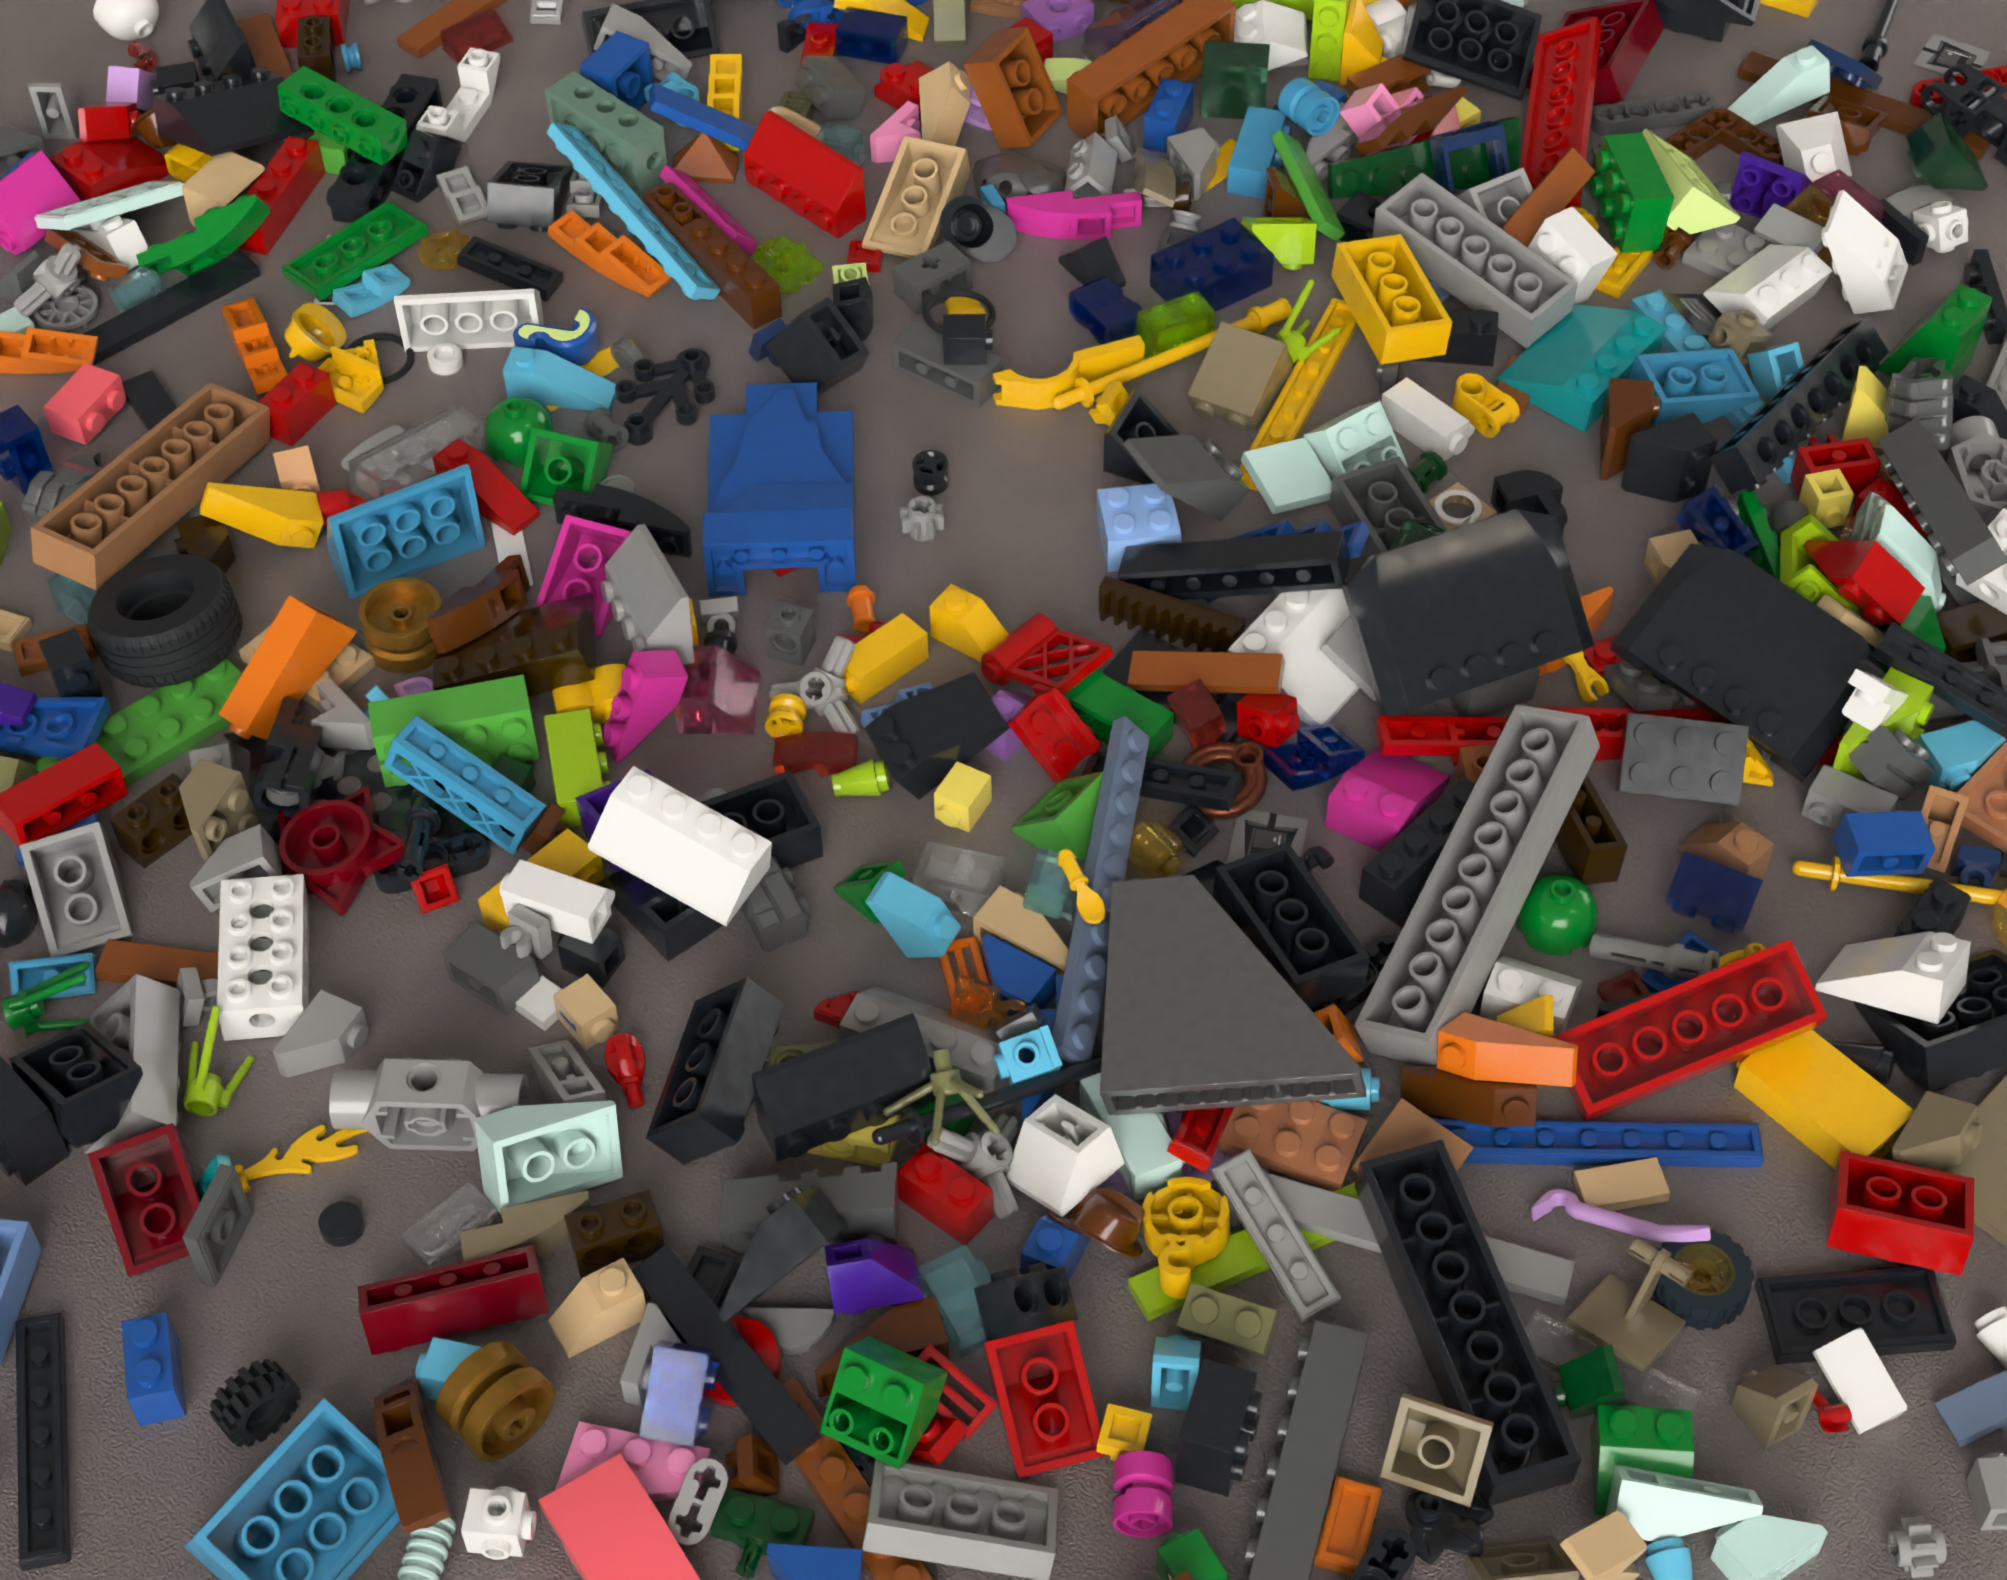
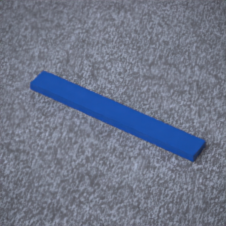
[1433,1119,1764,1168]

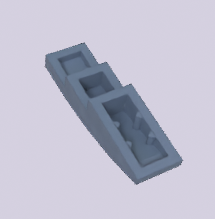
[1934,1370,2007,1448]

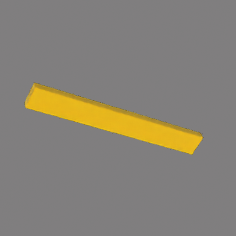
[1239,297,1358,492]

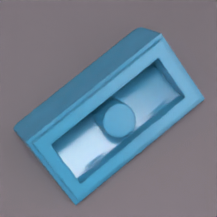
[9,952,98,1000]

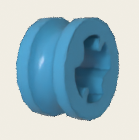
[341,42,362,73]

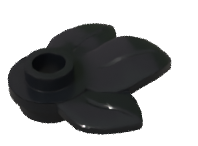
[1405,1491,1494,1565]

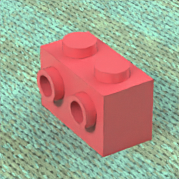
[43,363,128,445]

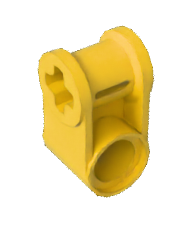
[1451,373,1520,438]

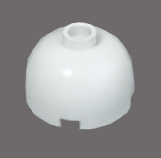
[93,0,159,41]

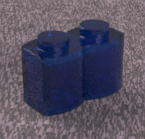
[1068,276,1144,345]

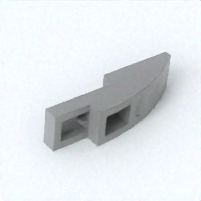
[1306,102,1359,182]

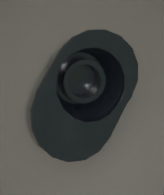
[939,196,1017,263]

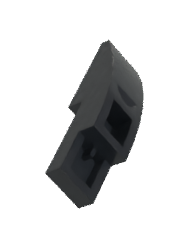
[552,484,692,558]

